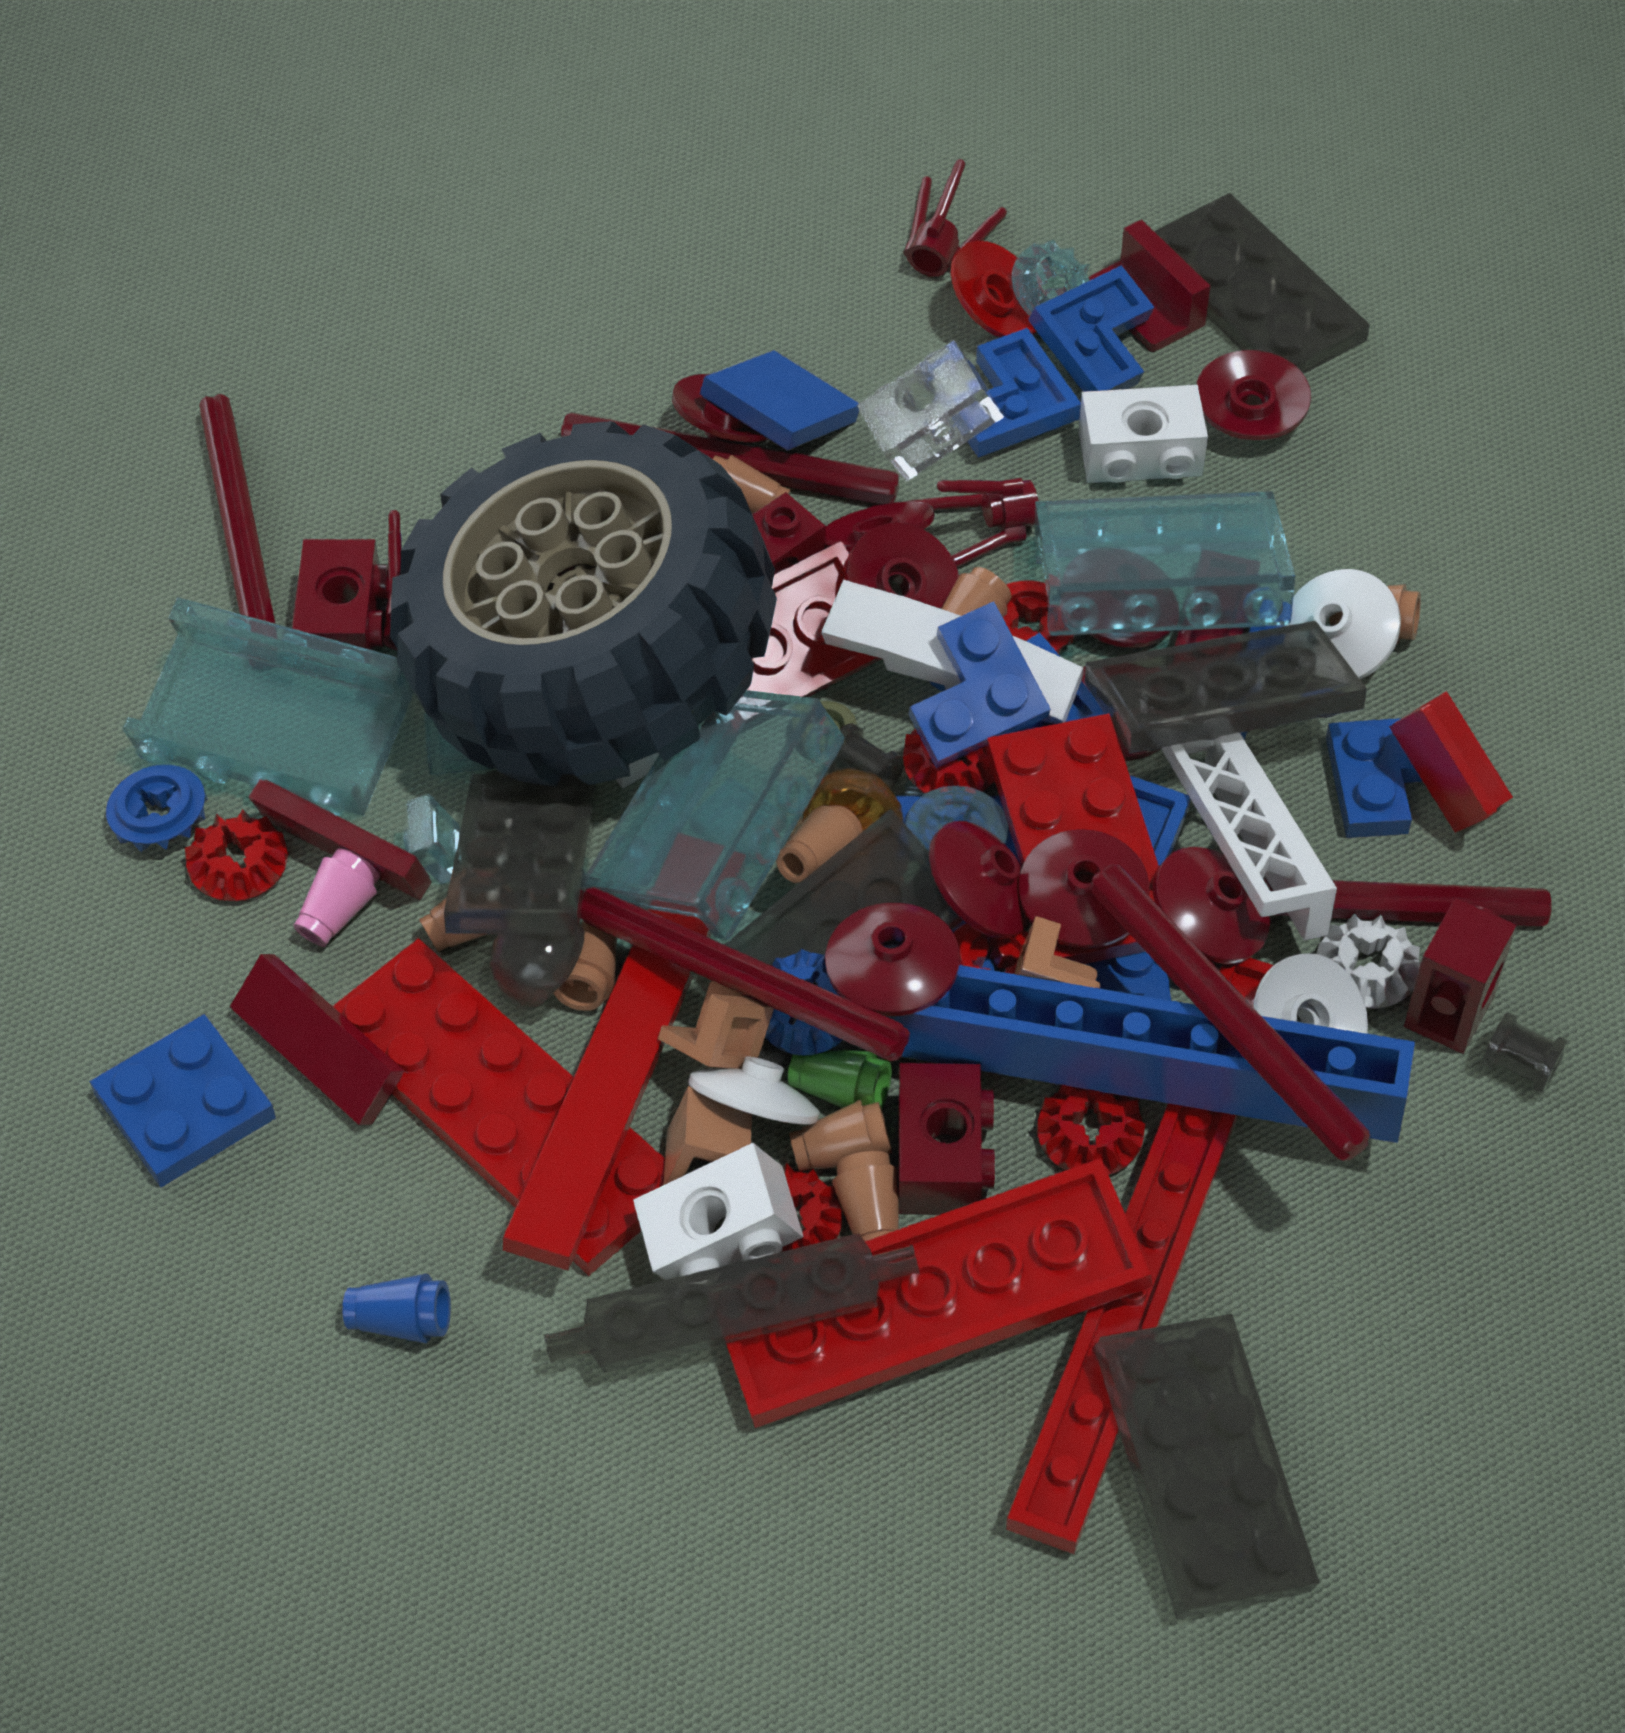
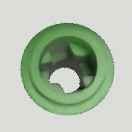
[788,1050,892,1109]

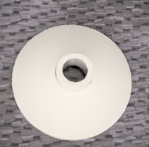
[1281,569,1401,685]
[1254,953,1368,1033]
[688,1056,819,1125]

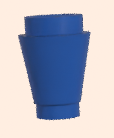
[343,1273,451,1343]

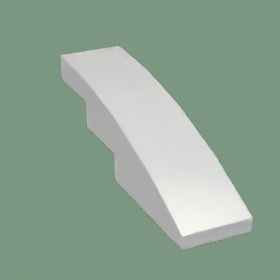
[822,580,1084,724]

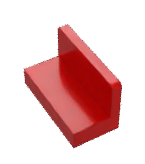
[1389,691,1513,833]

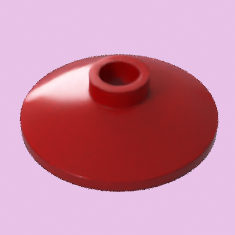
[951,240,1044,338]

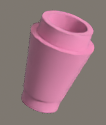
[293,848,380,947]

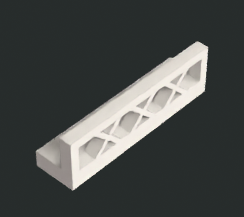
[1162,723,1337,940]

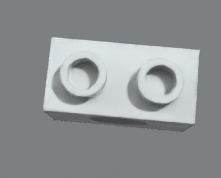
[1079,385,1208,483]
[633,1143,803,1293]

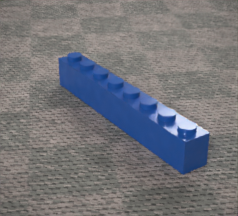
[865,965,1415,1143]

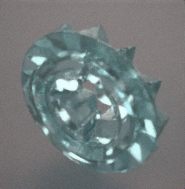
[1012,239,1090,316]
[905,786,1008,872]

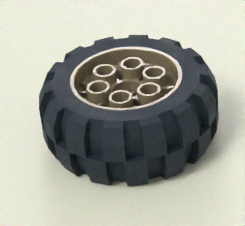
[390,421,777,787]

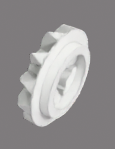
[1317,914,1420,1009]

